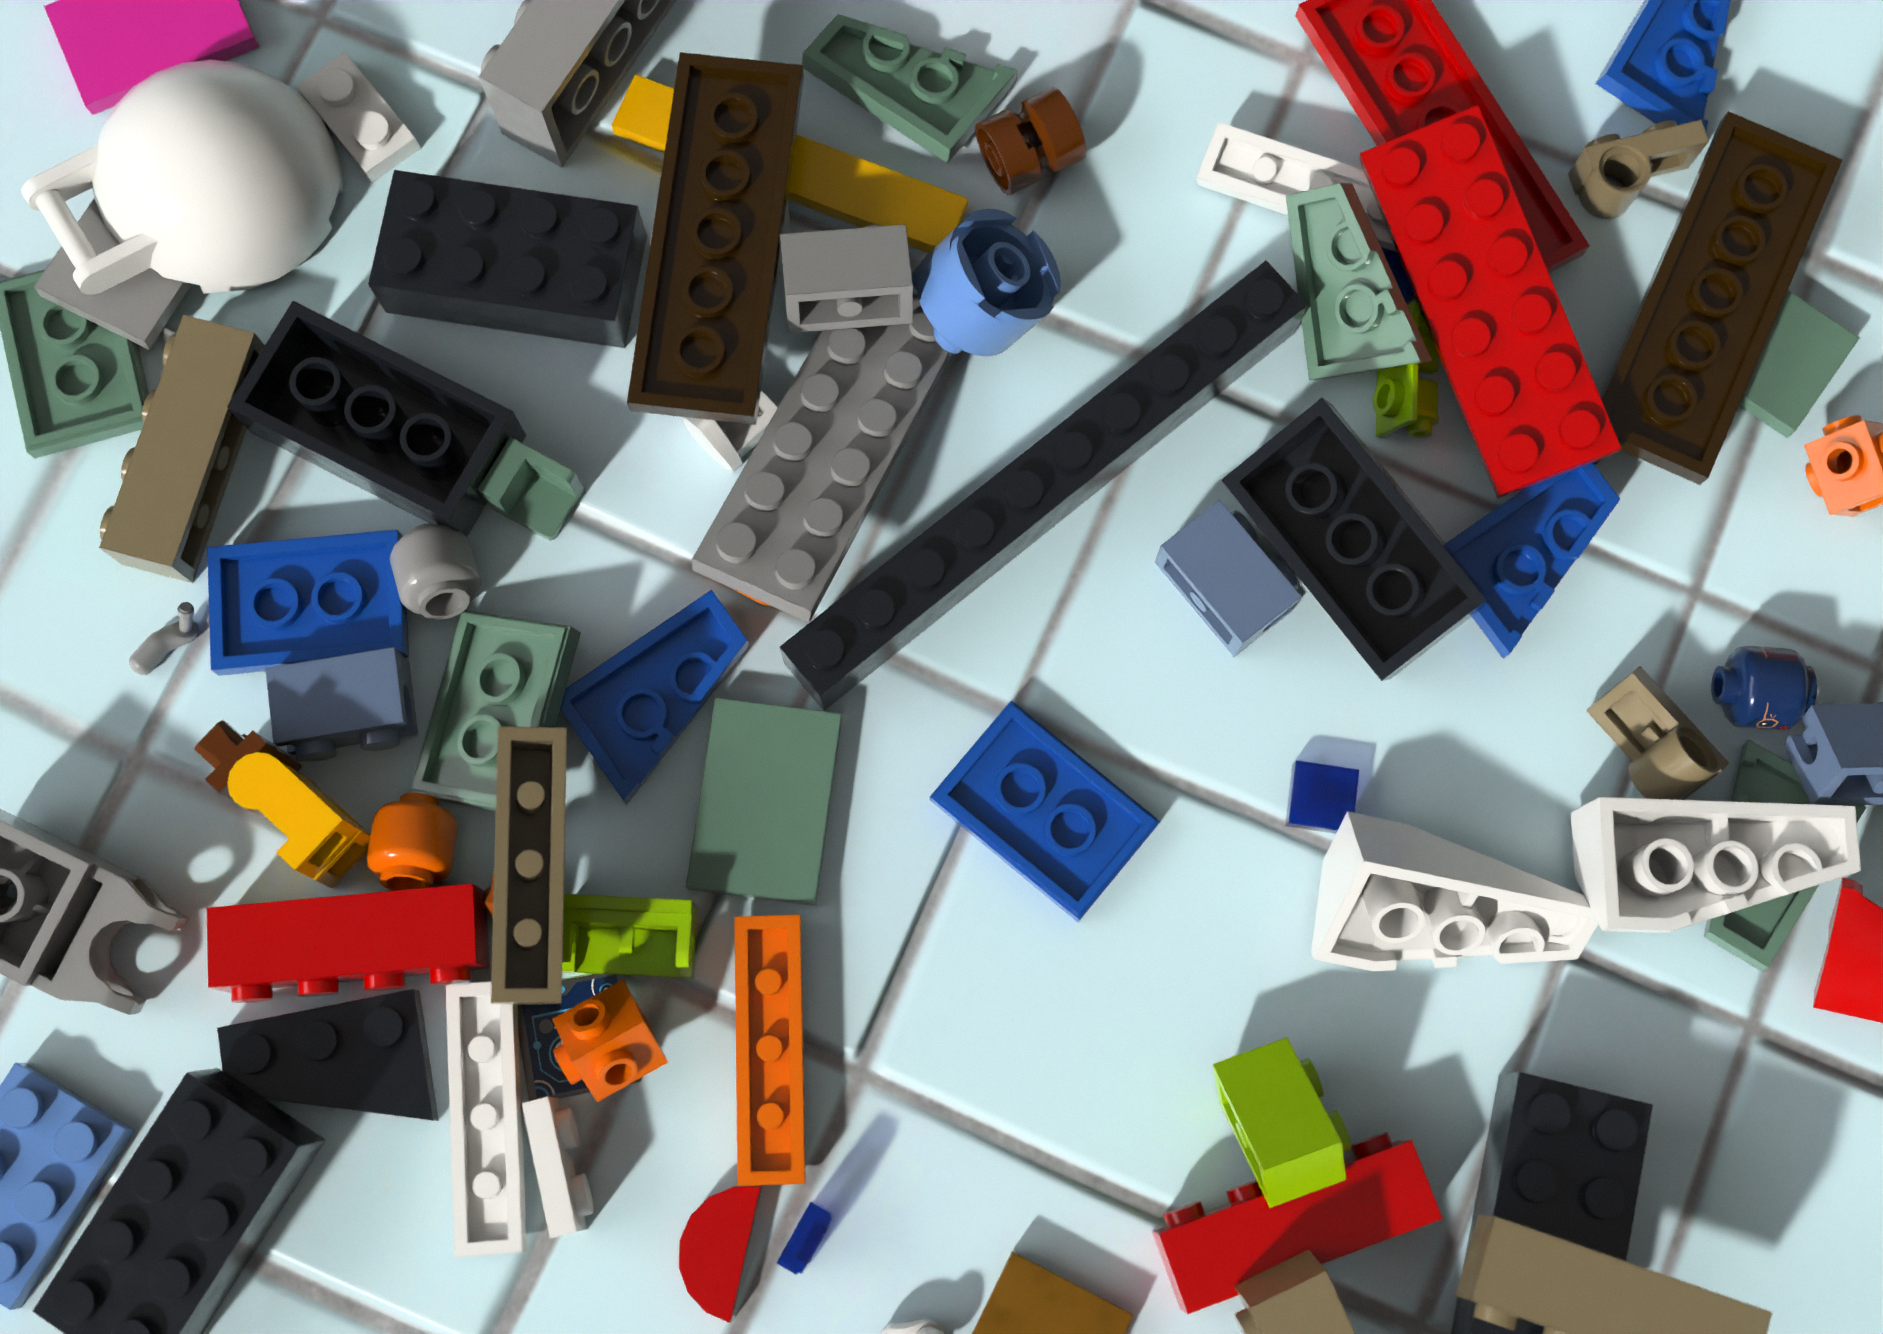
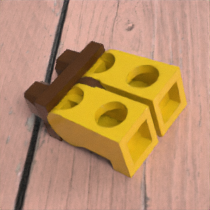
[194,720,370,888]

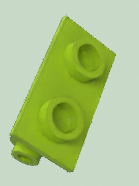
[1373,302,1439,438]

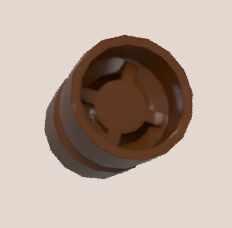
[975,86,1087,196]

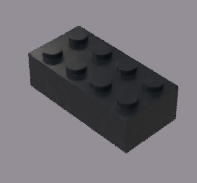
[368,170,647,348]
[227,301,527,537]
[1222,398,1492,681]
[32,1068,326,1334]
[1451,1072,1653,1334]

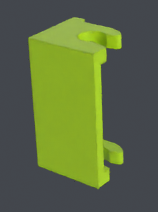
[562,894,699,979]

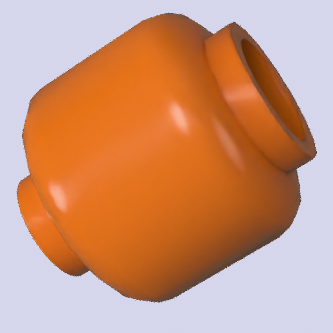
[367,793,458,891]

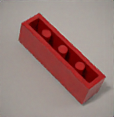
[207,884,489,1003]
[1152,1132,1443,1314]

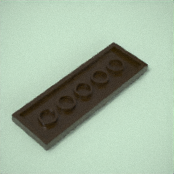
[627,52,804,425]
[1600,111,1843,485]

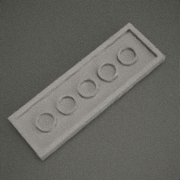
[692,293,953,623]

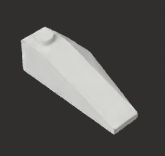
[1571,797,1861,933]
[1311,811,1599,971]

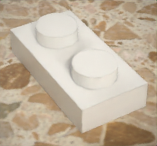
[296,52,421,183]
[522,1097,593,1239]

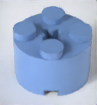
[912,209,1061,356]

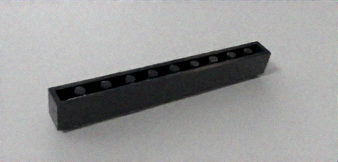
[780,260,1308,711]

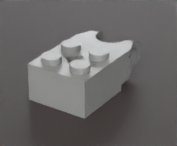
[0,809,189,1015]

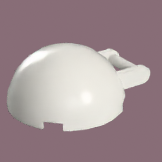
[21,60,344,295]

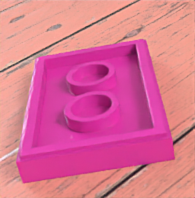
[44,0,260,115]

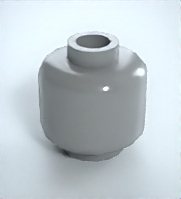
[390,523,481,620]

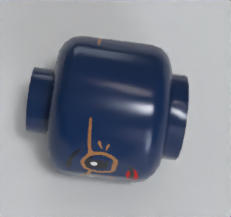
[1711,646,1817,730]

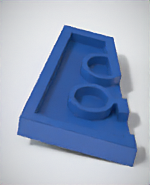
[1595,0,1731,131]
[1446,463,1620,659]
[560,590,749,805]

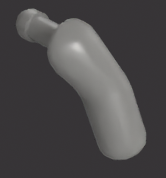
[129,602,199,675]

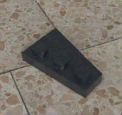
[217,989,439,1121]

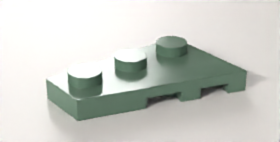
[802,14,1018,163]
[1285,183,1432,380]
[1704,739,1867,972]

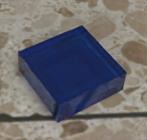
[1285,760,1359,834]
[776,1200,835,1275]

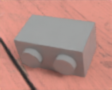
[780,224,913,333]

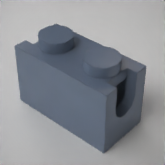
[1155,500,1302,657]
[265,647,418,761]
[1784,702,1883,806]

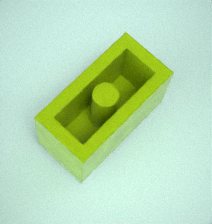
[1212,1037,1351,1208]

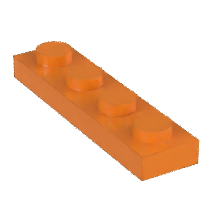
[734,914,806,1186]

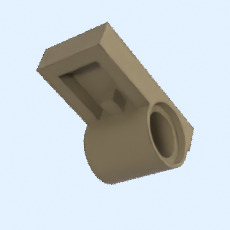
[1568,120,1709,219]
[1586,666,1729,800]

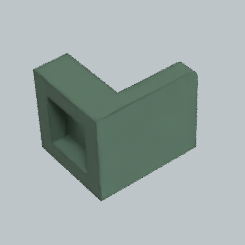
[477,437,585,541]

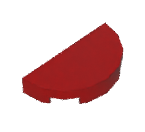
[679,1186,762,1323]

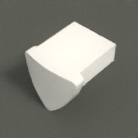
[683,391,778,472]

